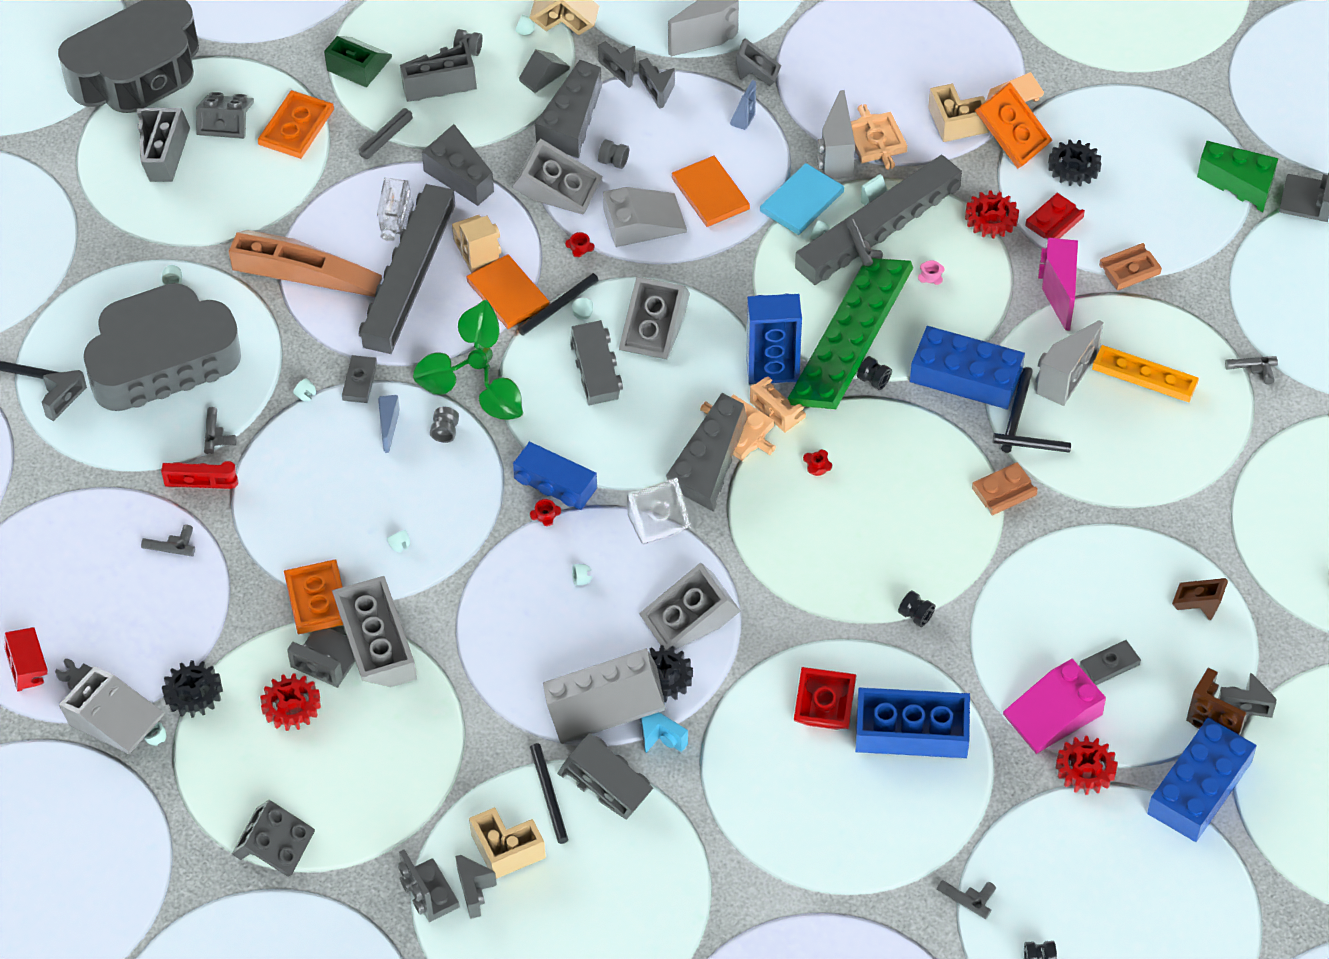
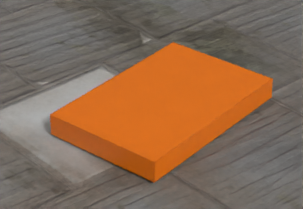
[975,82,1053,169]
[258,90,334,159]
[672,155,750,227]
[466,254,550,329]
[284,559,343,635]

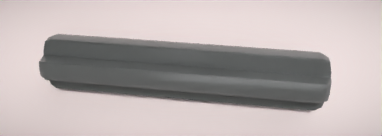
[358,108,413,159]

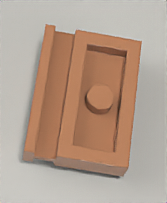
[1099,243,1162,291]
[972,462,1038,516]

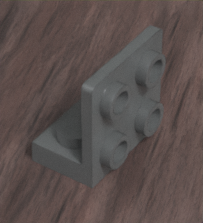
[196,92,254,139]
[1279,172,1329,222]
[287,628,355,688]
[232,799,315,877]
[397,849,460,923]

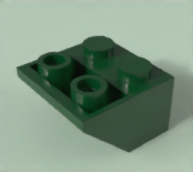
[324,36,392,88]

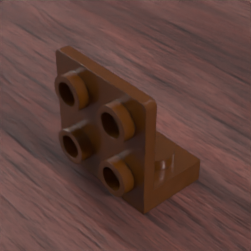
[1186,667,1247,735]

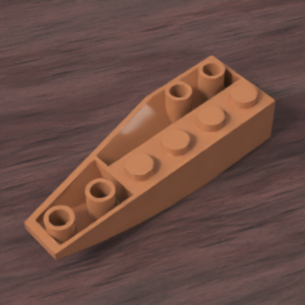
[229,230,382,297]

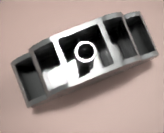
[58,0,199,113]
[83,283,241,411]

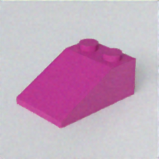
[1038,238,1078,331]
[1003,658,1106,754]

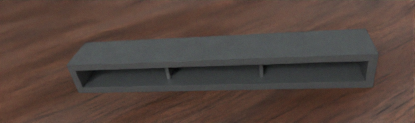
[795,154,962,285]
[358,184,455,354]

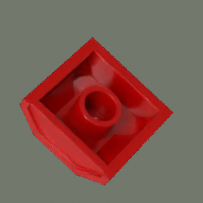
[794,667,857,730]

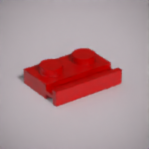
[1025,192,1085,239]

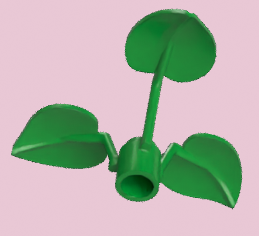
[413,300,524,420]

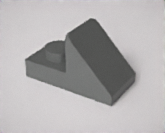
[736,38,782,86]
[598,41,636,88]
[639,58,675,109]
[41,370,87,422]
[1218,673,1277,718]
[455,855,497,919]

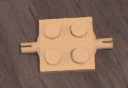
[851,104,907,170]
[700,394,776,461]

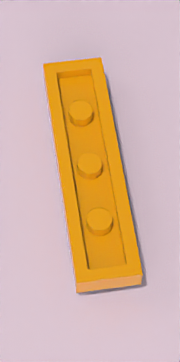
[1092,345,1199,403]

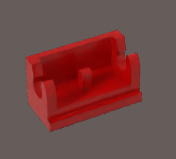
[4,627,48,692]

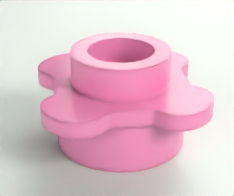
[918,260,945,285]

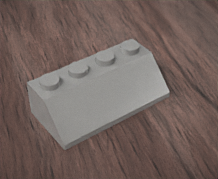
[332,576,417,687]
[543,648,666,744]

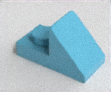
[640,712,688,753]

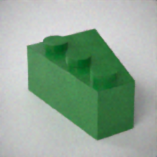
[1197,141,1279,213]

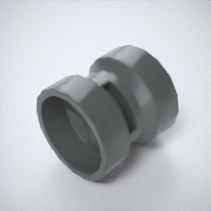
[453,29,483,56]
[598,139,630,169]
[430,407,459,443]

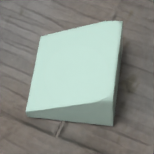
[861,174,888,205]

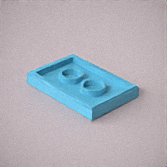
[760,163,844,235]

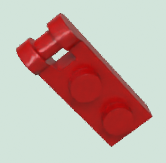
[161,461,239,489]

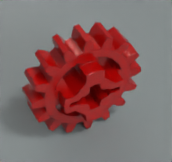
[965,190,1019,239]
[260,673,321,731]
[1055,736,1118,795]

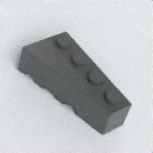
[535,60,602,159]
[666,393,747,512]

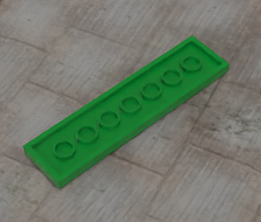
[788,258,913,410]

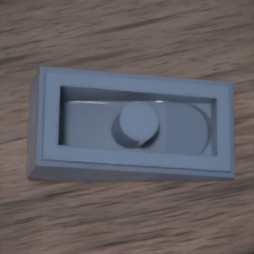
[730,80,756,130]
[378,395,400,453]

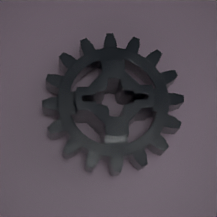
[1048,139,1102,187]
[649,645,693,703]
[162,660,223,718]

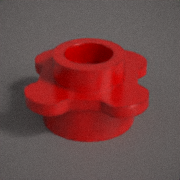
[565,232,595,257]
[803,449,833,476]
[530,499,561,526]

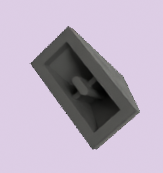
[519,49,570,93]

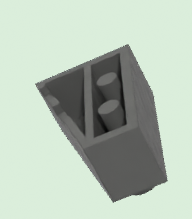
[400,38,477,102]
[137,108,190,182]
[422,124,494,206]
[570,320,623,406]
[557,733,653,820]

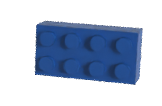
[746,293,802,385]
[910,325,1025,410]
[855,687,970,758]
[1147,718,1257,842]

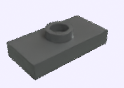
[342,355,377,403]
[1079,640,1141,685]

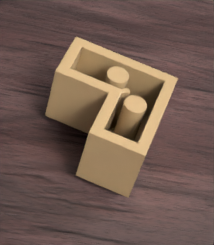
[529,0,600,35]
[928,83,989,142]
[452,215,502,273]
[469,807,546,879]

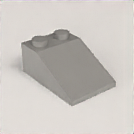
[668,0,739,57]
[817,90,855,179]
[512,138,603,215]
[603,187,687,247]
[619,276,690,360]
[1035,320,1104,406]
[639,563,741,651]

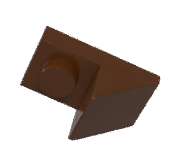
[1172,578,1228,620]

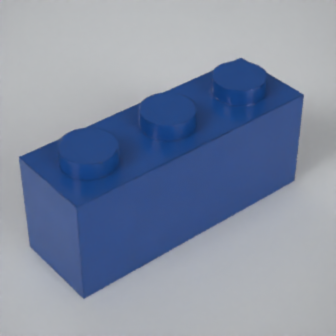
[513,441,598,510]

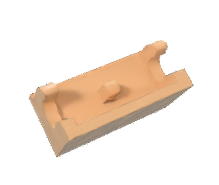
[986,72,1044,102]
[750,377,806,433]

